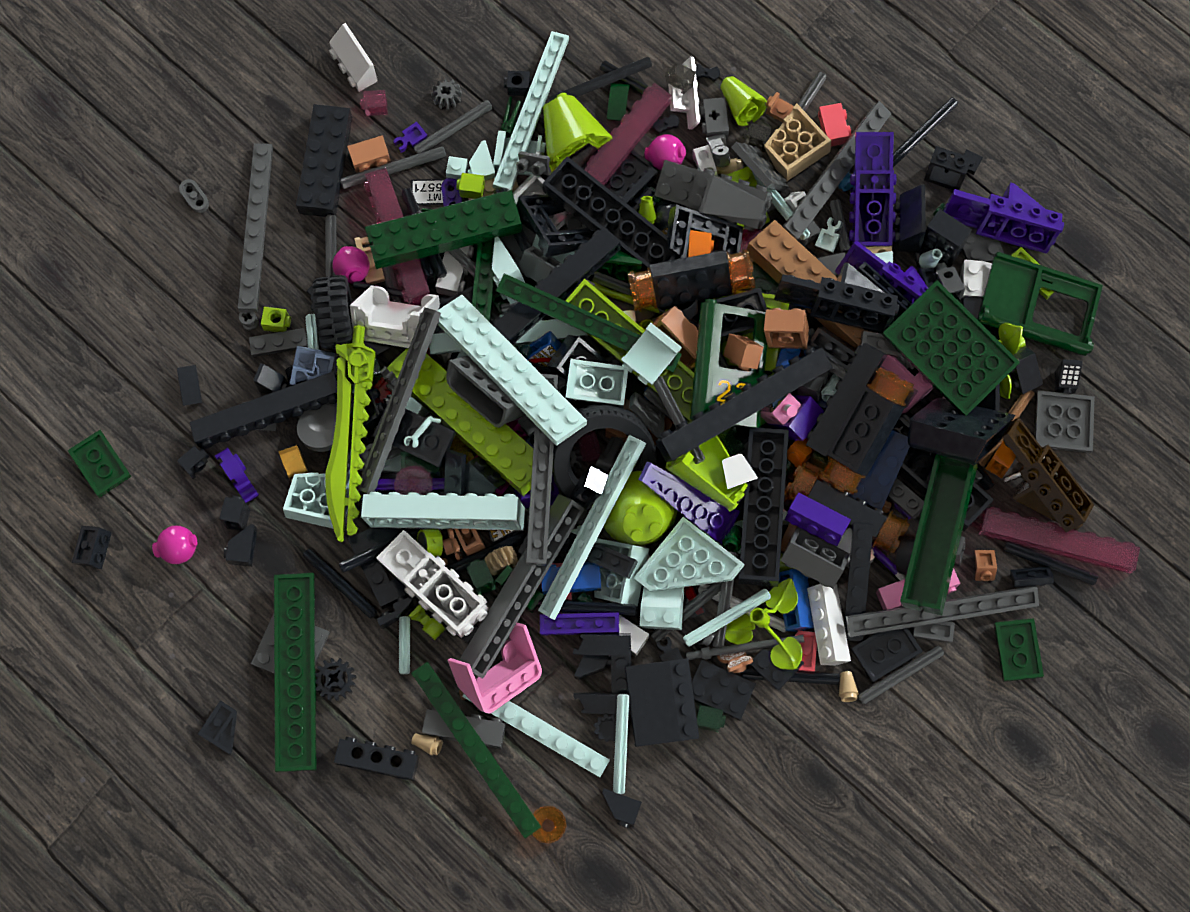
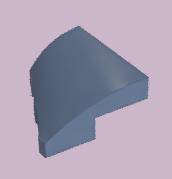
[290,346,335,385]

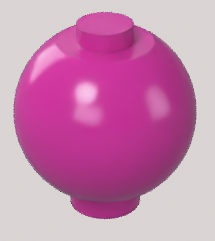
[644,134,686,171]
[332,246,370,284]
[152,525,198,564]

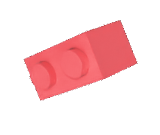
[818,103,851,147]

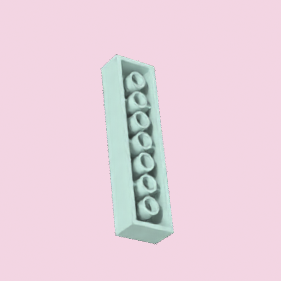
[361,492,525,530]

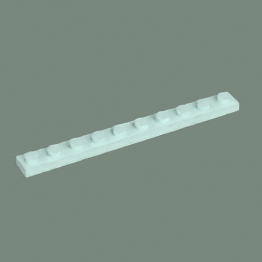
[493,31,569,191]
[538,435,646,620]

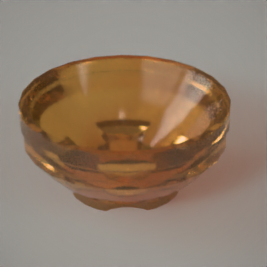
[532,806,566,843]

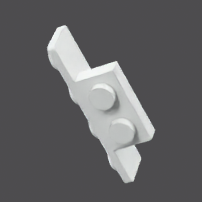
[668,56,701,130]

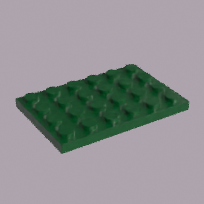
[882,280,1020,416]

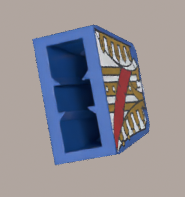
[523,331,562,367]

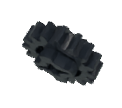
[315,658,357,702]

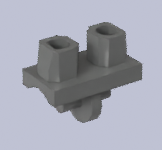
[516,151,551,176]

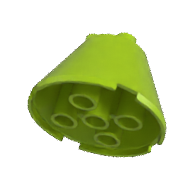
[603,471,677,547]

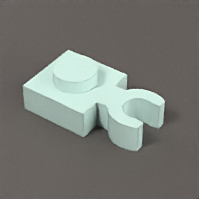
[815,217,842,253]

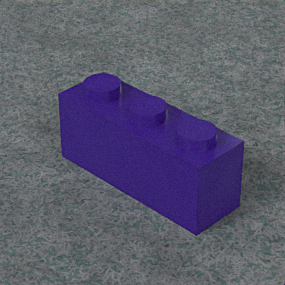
[784,492,851,547]

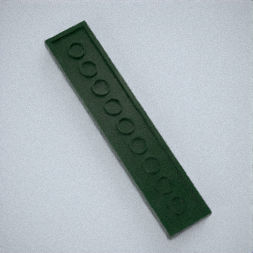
[274,573,316,772]

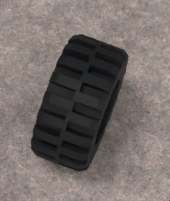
[313,275,353,350]

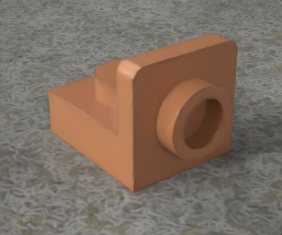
[766,92,794,123]
[974,550,997,581]

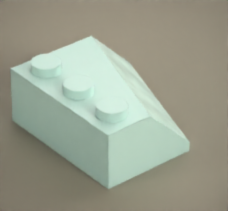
[283,470,350,529]
[594,538,649,606]

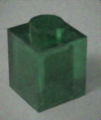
[697,705,726,732]

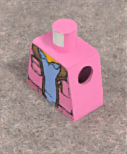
[761,393,801,425]

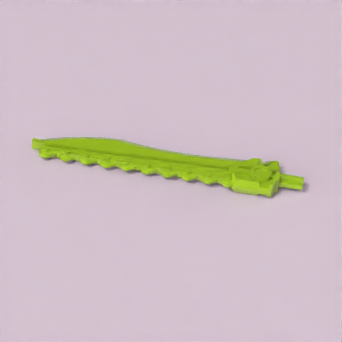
[325,325,376,542]

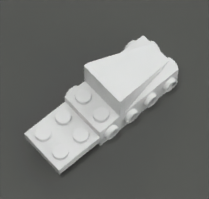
[376,530,489,638]

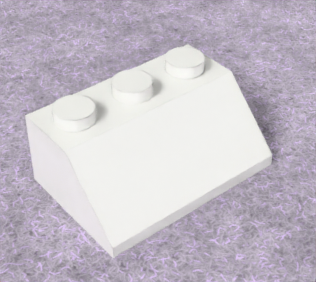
[329,23,377,92]

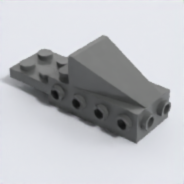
[654,160,773,231]

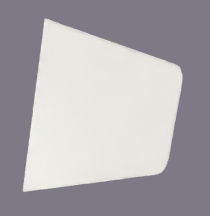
[722,454,758,489]

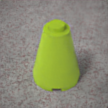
[721,76,767,126]

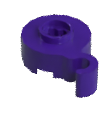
[215,447,259,503]

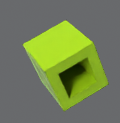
[456,173,485,199]

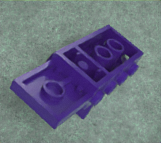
[849,132,896,247]
[943,182,1064,254]
[834,241,928,303]

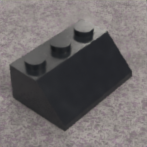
[894,185,926,252]

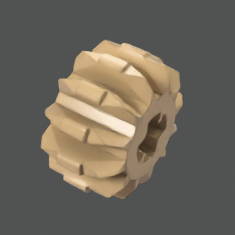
[485,546,518,575]

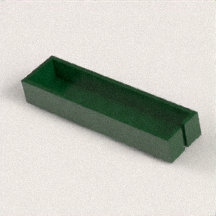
[365,190,522,269]
[900,454,977,615]

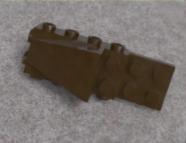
[1002,417,1094,532]

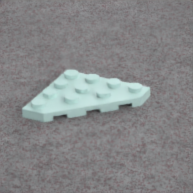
[634,517,744,591]

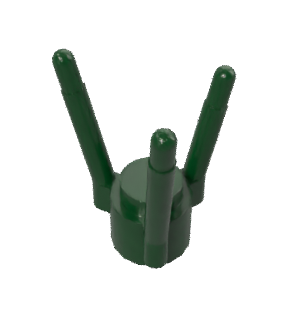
[500,96,521,138]

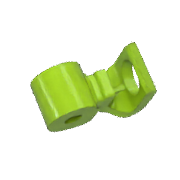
[408,604,446,640]

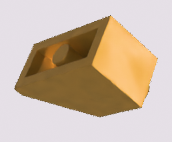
[279,445,308,483]

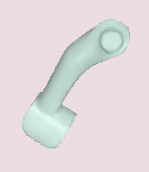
[404,416,441,448]

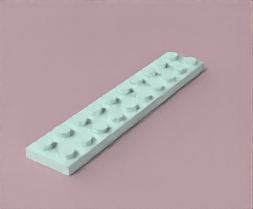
[437,295,587,446]

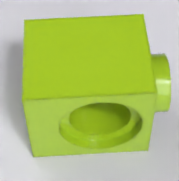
[261,307,291,332]

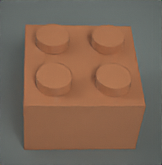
[764,308,809,349]

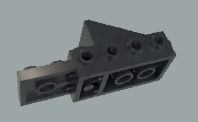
[774,263,899,334]

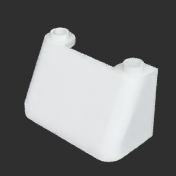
[350,285,440,348]

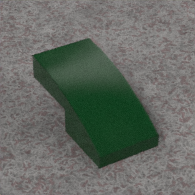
[607,83,629,121]

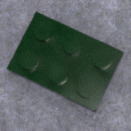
[67,430,132,497]
[994,618,1044,682]

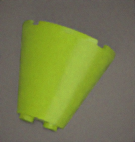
[542,93,613,173]
[665,435,748,512]

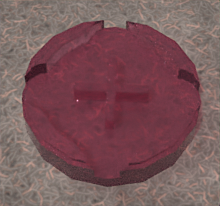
[394,466,433,495]

